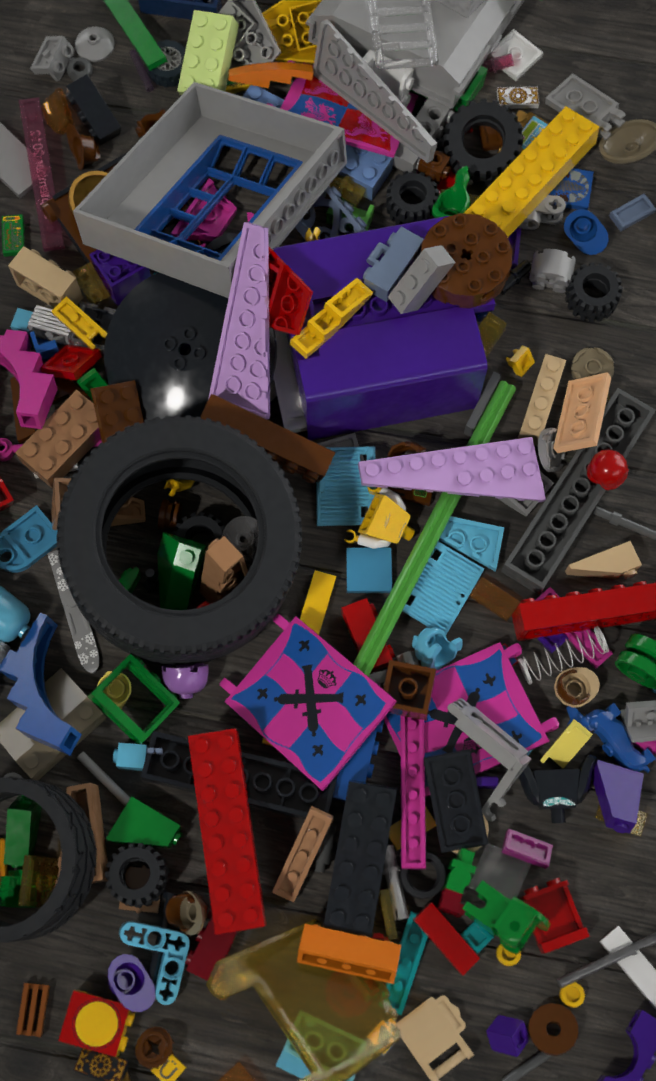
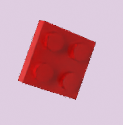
[40,344,102,380]

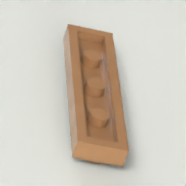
[272,806,333,902]

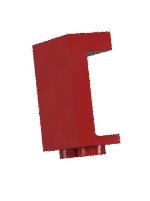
[519,877,590,954]

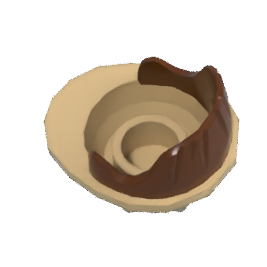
[554,667,600,708]

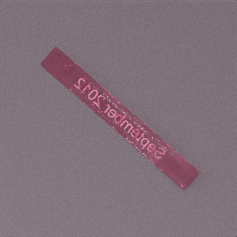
[19,97,65,252]

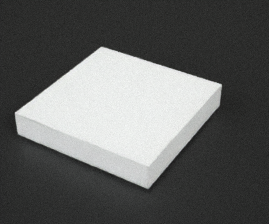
[487,29,543,81]

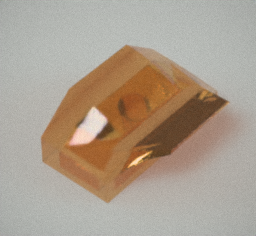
[41,88,74,135]

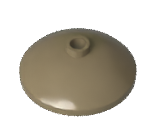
[599,119,656,164]

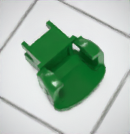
[462,880,551,954]

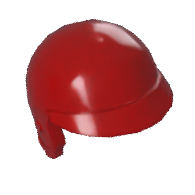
[587,449,629,490]

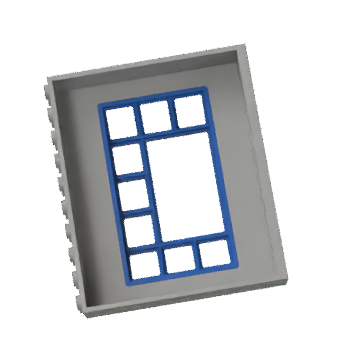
[73,82,347,298]

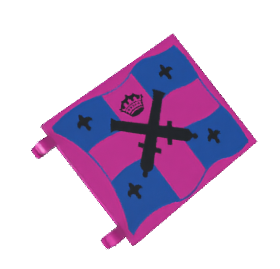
[219,614,397,791]
[383,642,559,798]

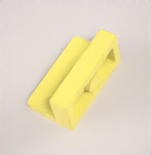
[540,719,592,769]

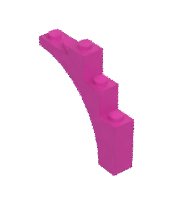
[0,330,58,429]

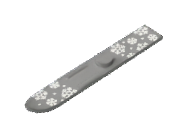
[47,550,100,674]

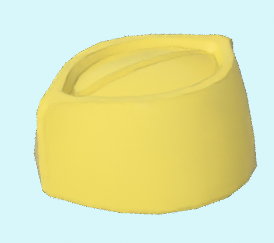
[97,671,132,709]

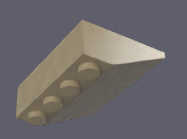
[0,668,107,781]

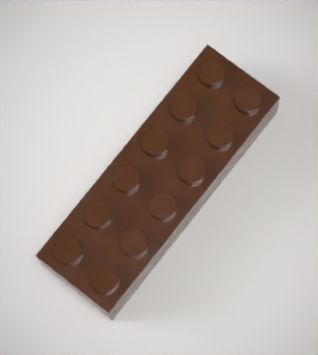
[201,394,336,484]

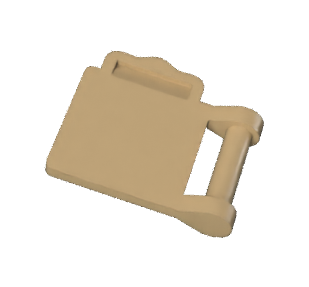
[394,996,474,1081]

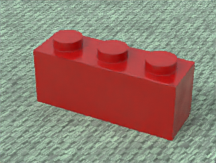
[341,598,395,673]

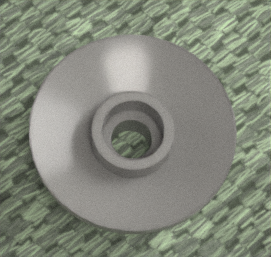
[75,27,115,62]

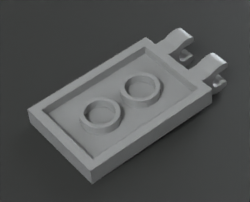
[545,73,626,140]

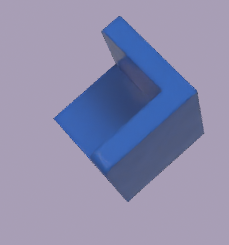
[30,331,59,362]

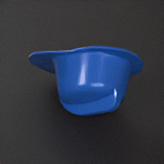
[564,209,609,255]

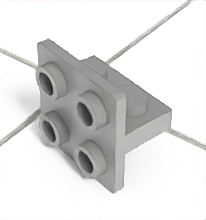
[620,700,656,743]

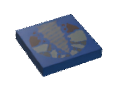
[548,168,594,210]

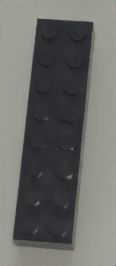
[141,731,337,819]

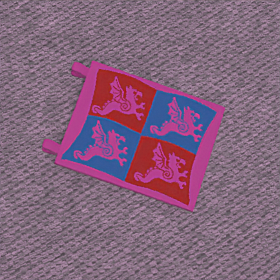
[267,60,419,158]

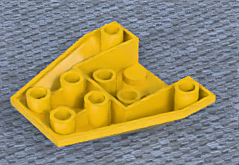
[262,0,322,64]

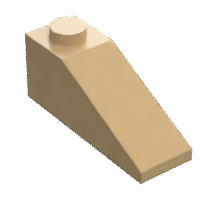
[565,541,642,579]

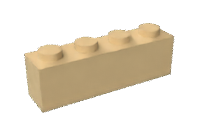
[518,354,566,447]

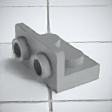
[30,36,75,81]

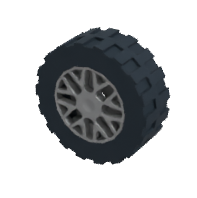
[146,40,186,88]

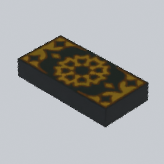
[73,1048,130,1081]

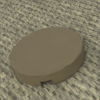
[571,347,614,380]

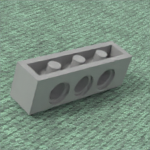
[393,98,455,173]

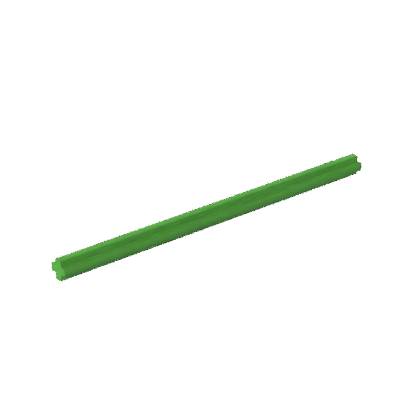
[353,381,516,677]

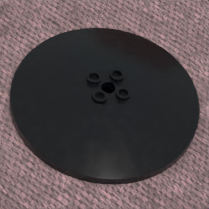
[104,272,277,422]

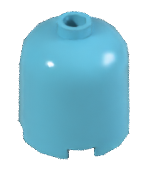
[0,586,30,642]

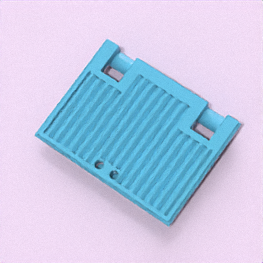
[316,446,376,526]
[402,541,484,634]

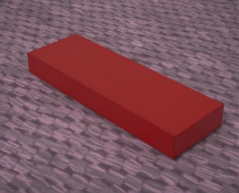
[413,902,480,976]

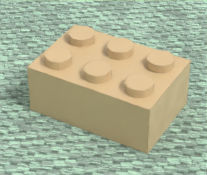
[8,246,83,308]

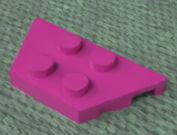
[171,179,237,242]

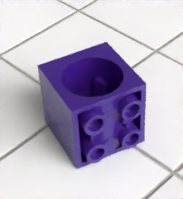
[89,250,151,306]

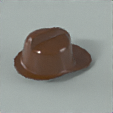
[67,123,101,171]

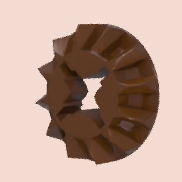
[135,1027,174,1069]

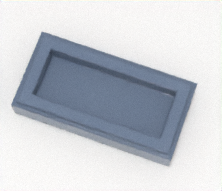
[609,194,656,232]

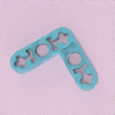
[119,921,190,1005]

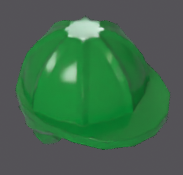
[432,166,470,218]

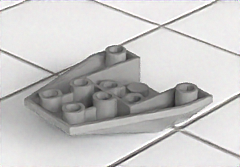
[218,0,281,69]

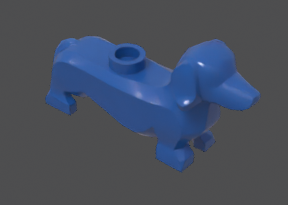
[566,703,656,773]

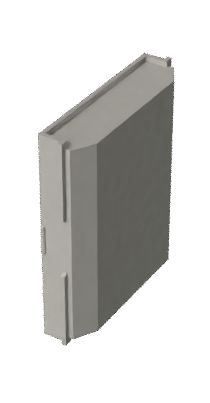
[306,0,525,109]

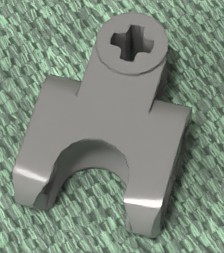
[517,195,566,230]

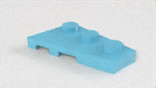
[439,516,504,572]

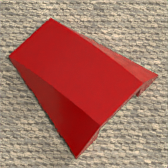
[269,247,313,335]

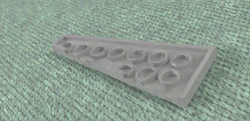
[313,19,437,163]

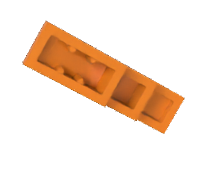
[228,62,314,88]

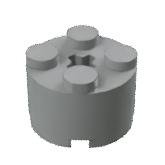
[529,249,576,293]

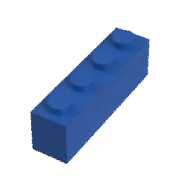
[333,719,384,803]

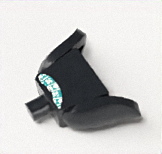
[519,754,597,823]

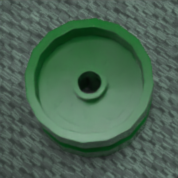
[614,634,656,689]

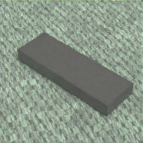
[464,372,501,437]

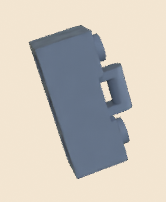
[363,226,424,302]

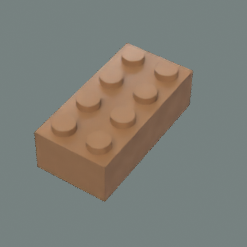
[15,390,101,489]

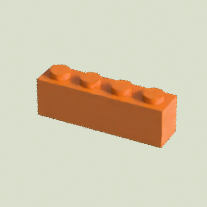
[297,924,401,984]

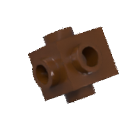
[418,150,451,185]

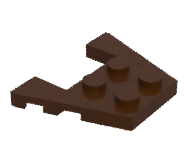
[10,361,93,444]

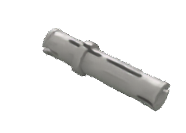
[382,845,409,921]

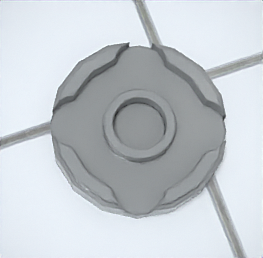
[538,428,565,472]

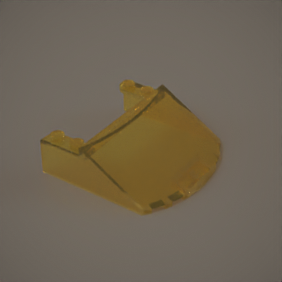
[206,919,400,1081]

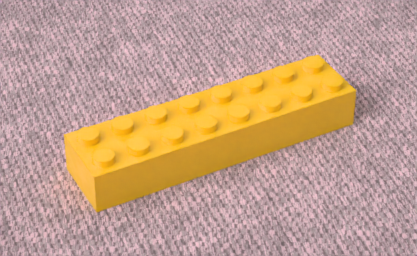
[464,106,600,237]

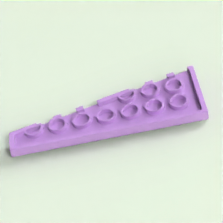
[208,222,270,420]
[358,437,546,502]

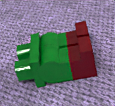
[437,848,476,918]

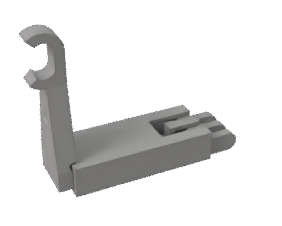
[448,698,532,822]

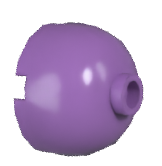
[162,663,209,699]

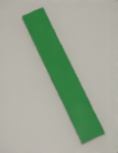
[103,0,167,71]

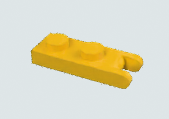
[51,296,107,350]

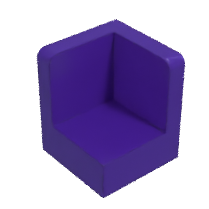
[486,1015,529,1057]

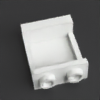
[363,50,414,107]

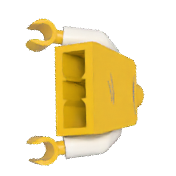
[344,487,415,549]

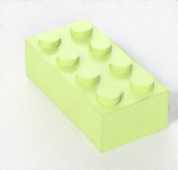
[177,10,239,95]

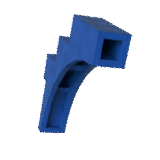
[0,613,82,756]

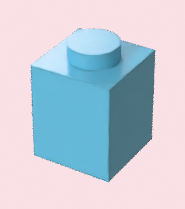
[113,743,149,771]

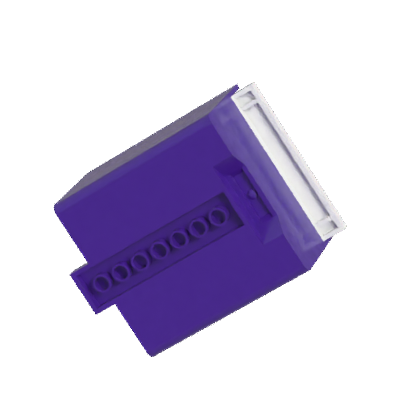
[273,216,495,440]

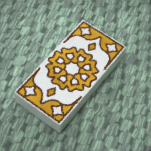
[497,87,539,109]

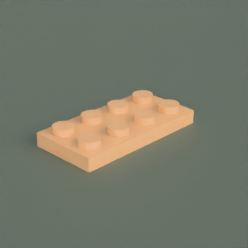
[553,372,611,453]

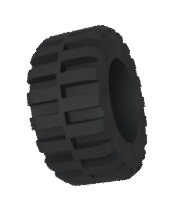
[443,98,523,185]

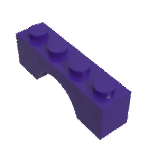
[598,1009,656,1081]

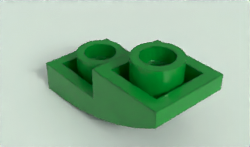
[119,566,142,594]

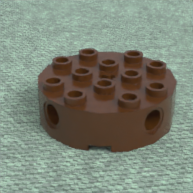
[421,213,512,308]

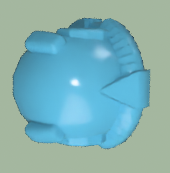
[412,628,463,670]

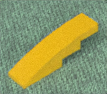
[290,278,373,359]

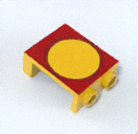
[58,990,135,1057]

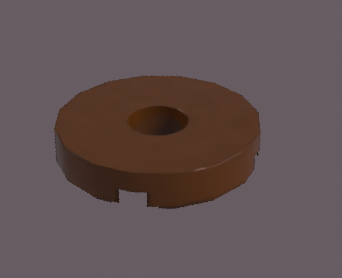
[529,1003,579,1056]

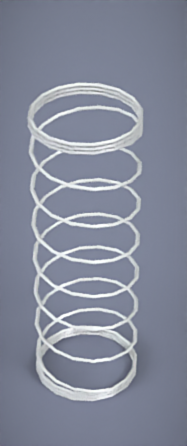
[518,626,609,685]

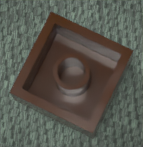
[383,660,436,721]

